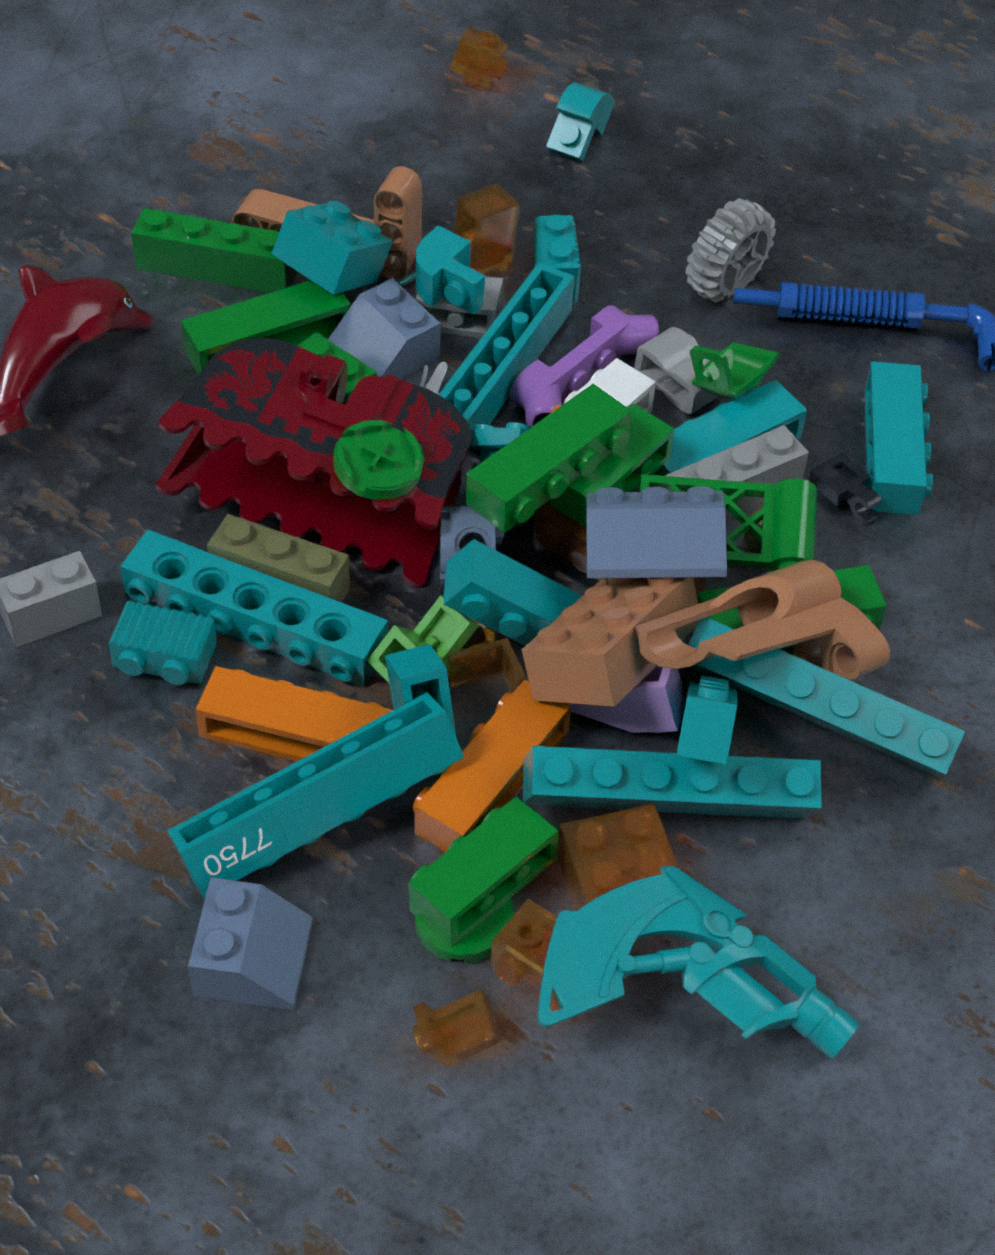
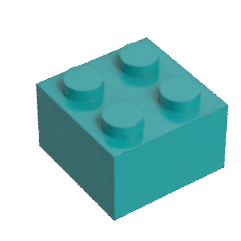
[271,201,393,295]

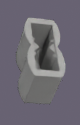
[634,327,719,414]

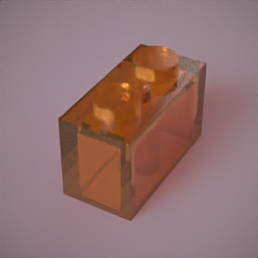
[454,183,520,276]

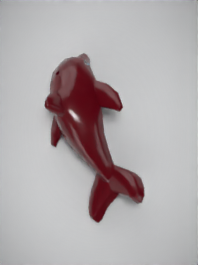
[0,265,154,436]

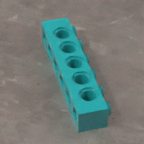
[120,529,388,687]

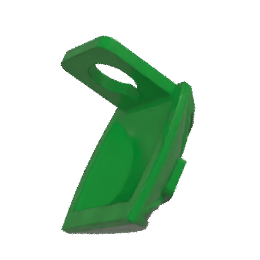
[690,342,779,400]

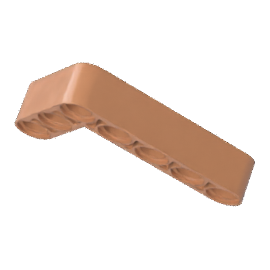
[232,166,422,280]

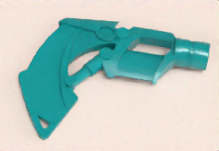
[537,866,860,1059]

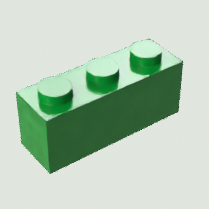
[550,404,675,529]
[408,796,558,947]

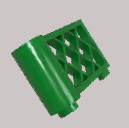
[640,474,817,571]

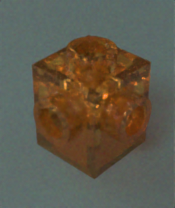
[449,26,509,88]

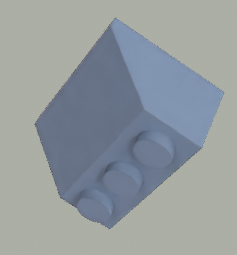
[587,486,727,578]

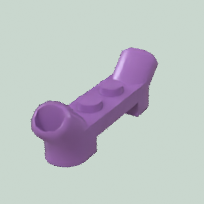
[509,305,659,427]

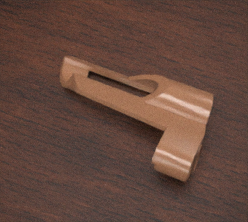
[635,560,890,680]

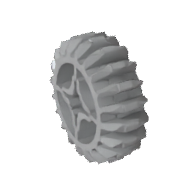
[685,198,776,303]

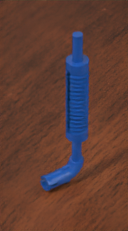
[733,282,995,372]

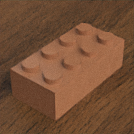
[522,577,699,707]

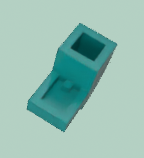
[546,82,615,162]
[416,225,485,315]

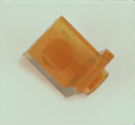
[413,990,502,1067]

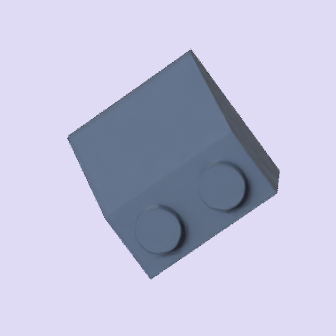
[328,278,441,379]
[188,878,313,1010]

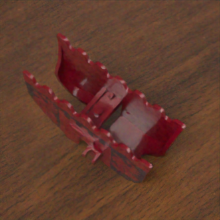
[156,338,472,588]

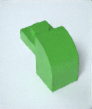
[367,595,479,683]

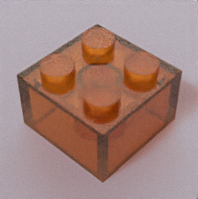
[558,804,679,911]

